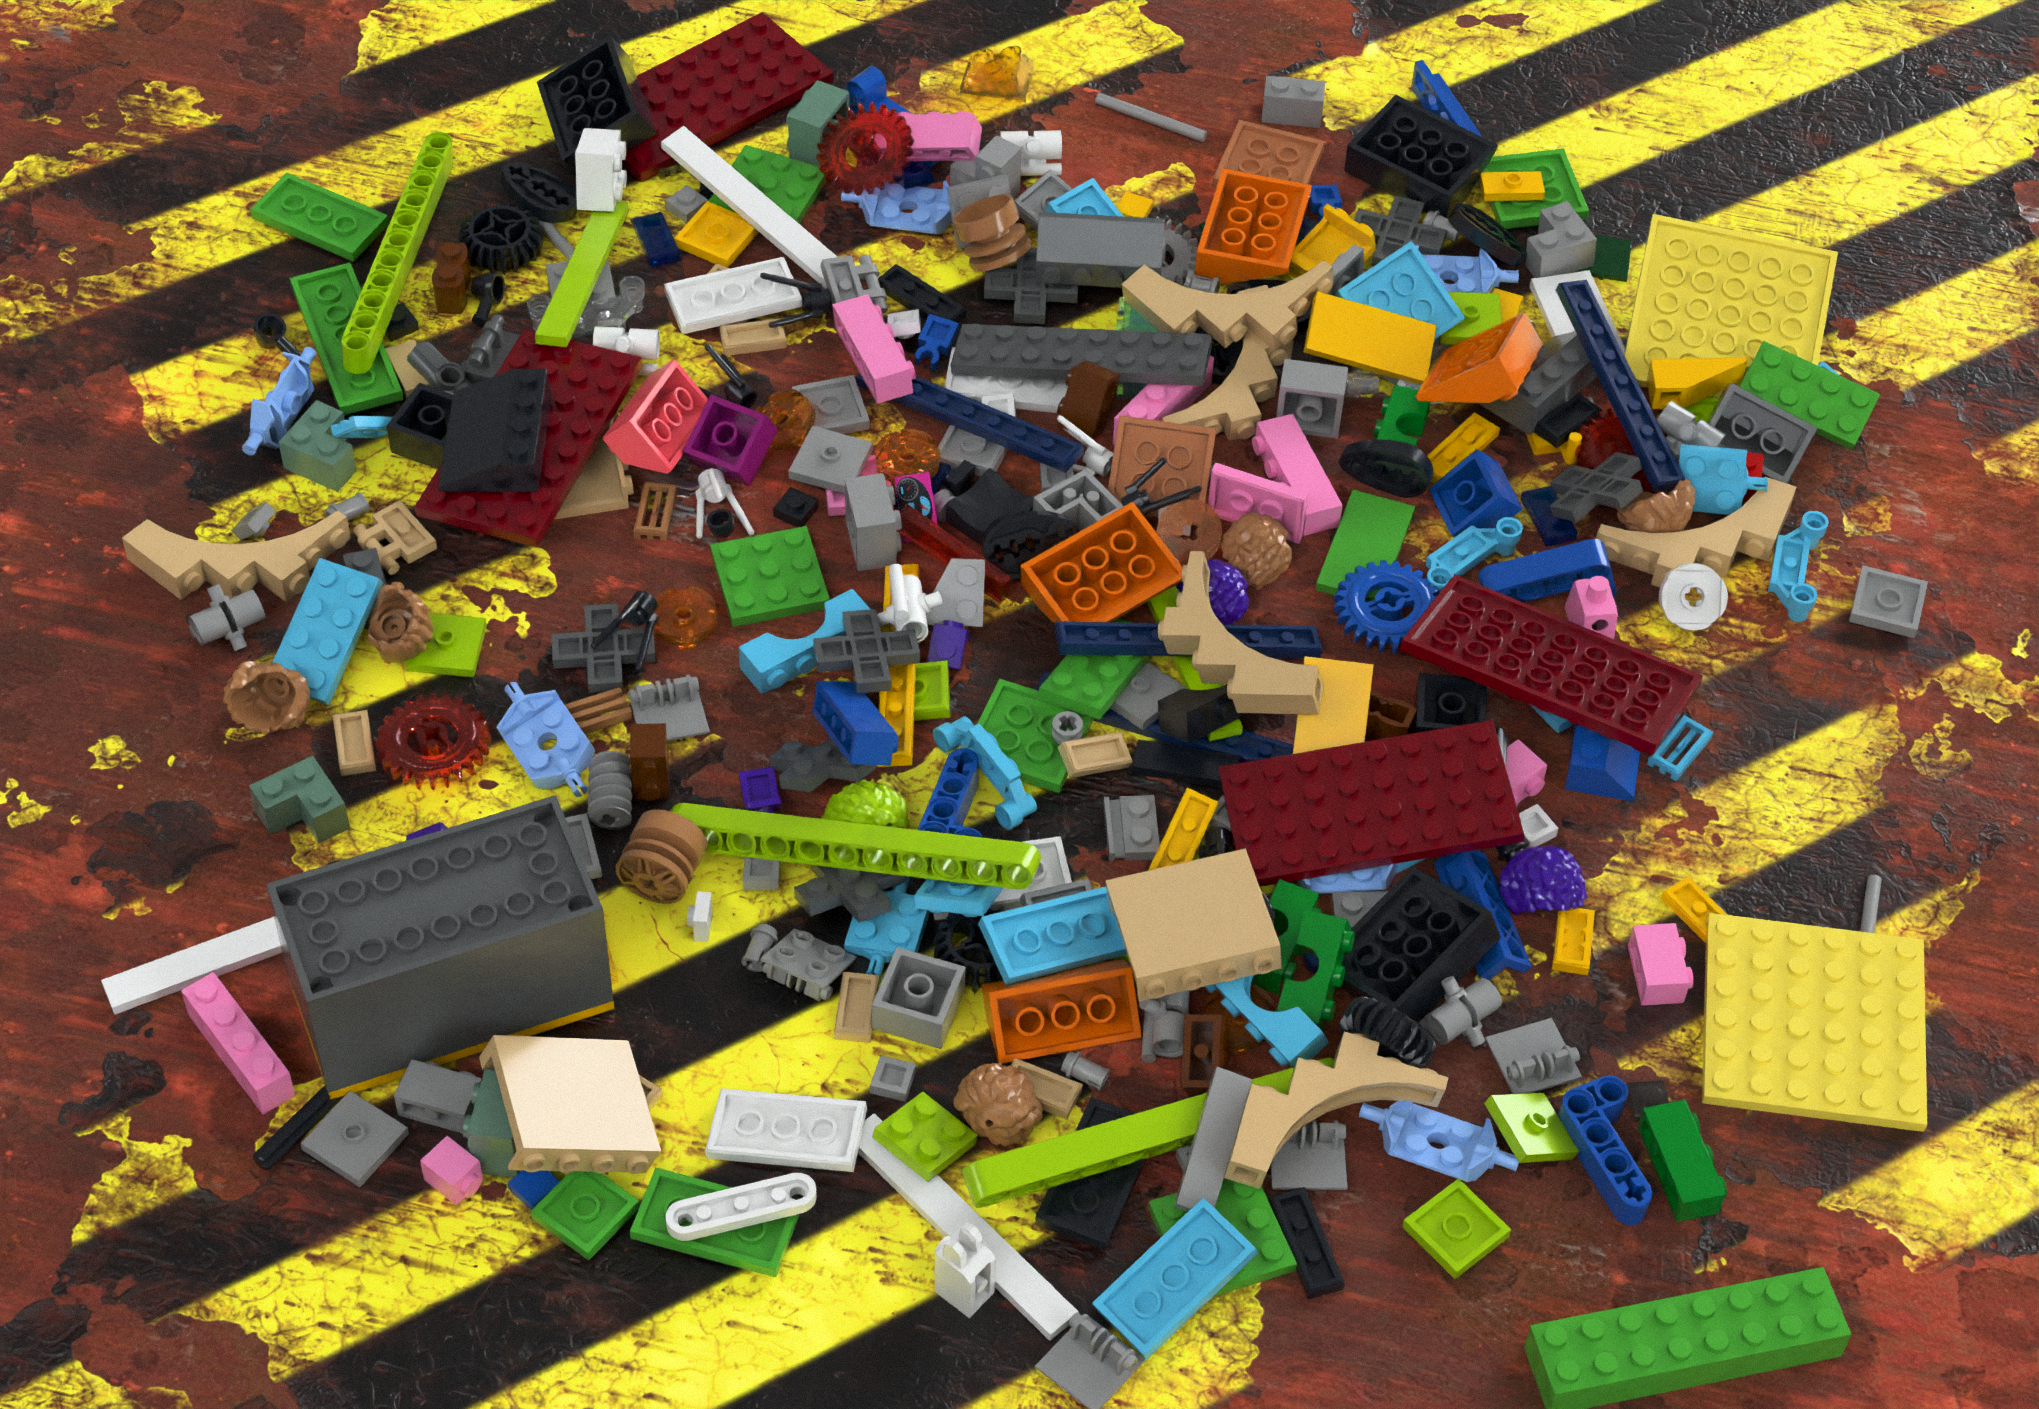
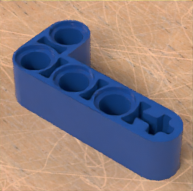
[846,66,940,170]
[1478,539,1617,602]
[917,748,983,838]
[1558,1075,1652,1226]

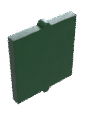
[1578,235,1632,282]

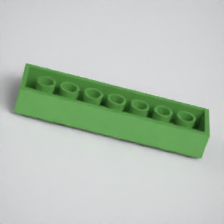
[1524,1267,1852,1409]

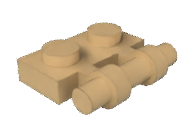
[353,500,437,575]

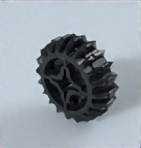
[458,201,543,275]
[934,906,1006,995]
[1339,997,1437,1069]

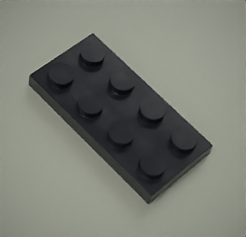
[1035,1097,1146,1251]

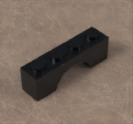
[1158,684,1249,744]

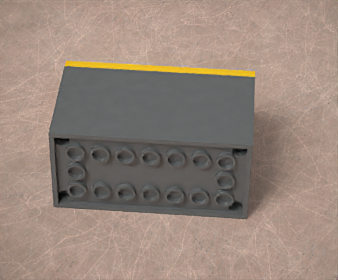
[266,795,614,1099]

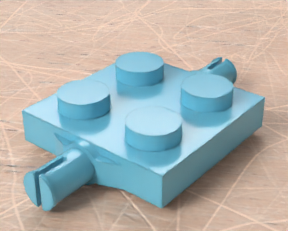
[1678,444,1768,515]
[844,876,930,979]

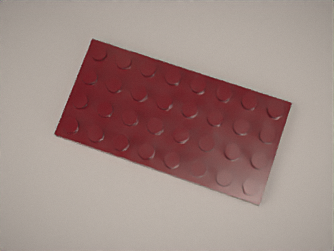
[622,12,834,182]
[414,328,643,547]
[1400,574,1703,755]
[1218,720,1524,887]

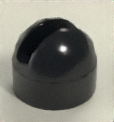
[707,509,735,537]

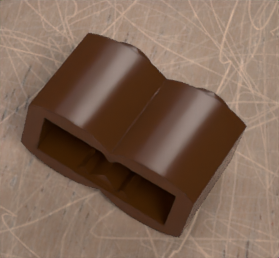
[432,242,471,314]
[1365,689,1417,741]

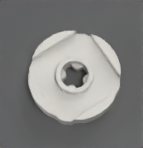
[1659,563,1728,631]

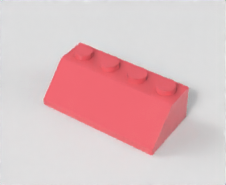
[602,359,708,474]

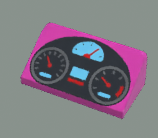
[894,472,939,543]

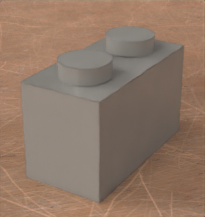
[1261,76,1325,128]
[394,1059,481,1133]

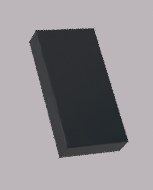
[1534,394,1602,448]

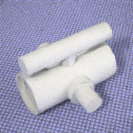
[1000,130,1062,176]
[593,326,660,376]
[877,564,943,643]

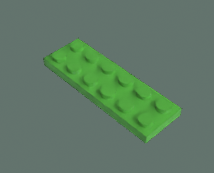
[289,263,404,415]

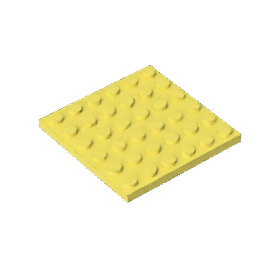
[1624,214,1838,398]
[1702,913,1927,1132]

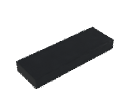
[878,264,966,323]
[1132,739,1240,788]
[1269,1187,1345,1299]

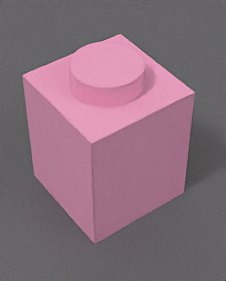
[420,1136,483,1206]

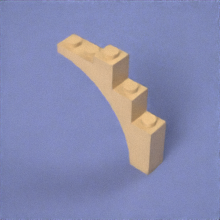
[1121,260,1333,351]
[1162,285,1294,441]
[1596,476,1796,587]
[122,510,351,602]
[1158,551,1323,714]
[1224,1031,1449,1189]

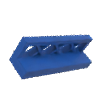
[1411,60,1482,137]
[1434,850,1532,980]

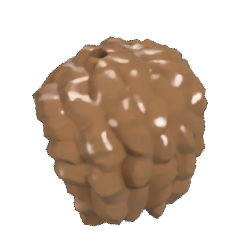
[1616,479,1696,533]
[1218,512,1292,590]
[367,582,433,664]
[223,661,310,735]
[953,1062,1043,1146]

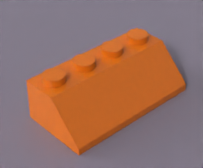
[981,959,1142,1064]

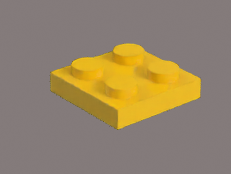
[674,201,759,268]

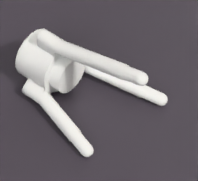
[1057,415,1113,477]
[695,468,754,539]

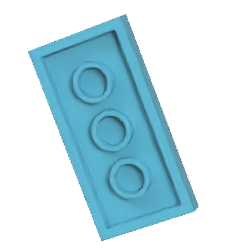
[272,558,384,705]
[978,886,1127,985]
[1092,1197,1258,1360]

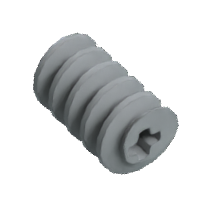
[587,751,633,830]

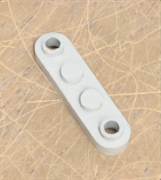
[666,1173,817,1241]

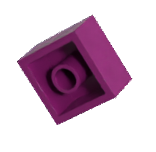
[682,394,778,486]

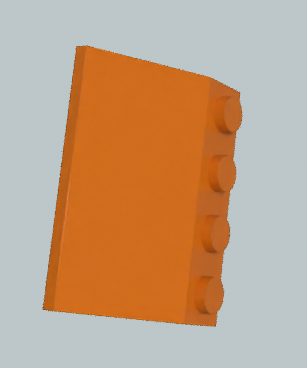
[1195,168,1312,284]
[1415,312,1543,403]
[1021,502,1183,623]

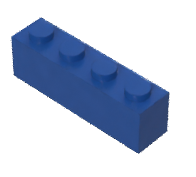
[812,681,898,766]

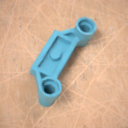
[1768,511,1829,622]
[1425,517,1523,592]
[933,716,1037,830]

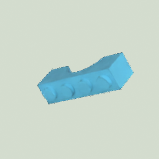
[739,589,870,694]
[1204,975,1329,1068]

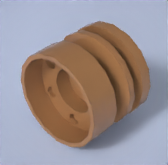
[952,194,1032,272]
[615,810,707,904]

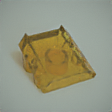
[960,45,1035,103]

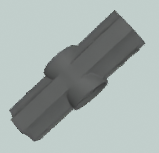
[407,341,472,395]

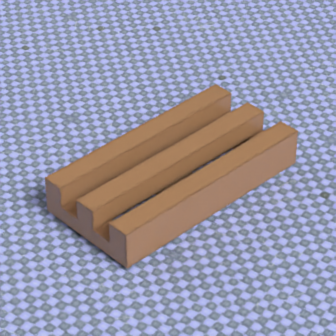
[633,482,677,542]
[565,687,633,734]

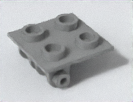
[628,674,710,741]
[760,928,857,1001]
[1485,1018,1582,1094]
[1271,1120,1348,1190]
[1035,1312,1145,1409]

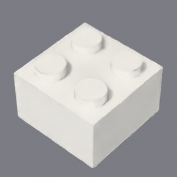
[575,128,627,212]

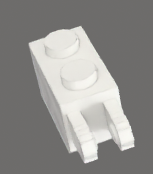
[934,1222,996,1318]

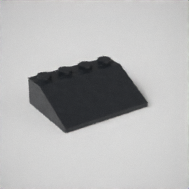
[537,35,656,163]
[1344,95,1498,219]
[438,369,552,492]
[1317,867,1501,1023]

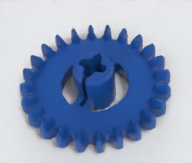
[1334,560,1440,655]

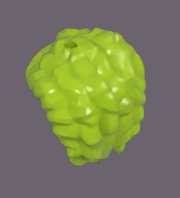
[821,779,909,829]

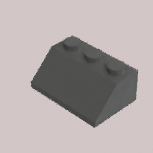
[1707,382,1817,483]

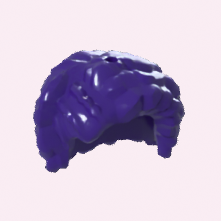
[1176,559,1249,624]
[1500,846,1587,915]

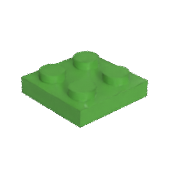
[531,1171,640,1260]

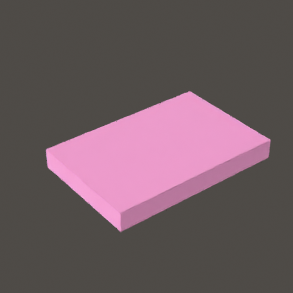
[1207,463,1308,544]

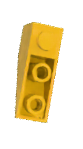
[1647,357,1747,409]

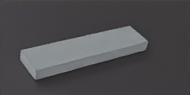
[1174,1066,1252,1212]

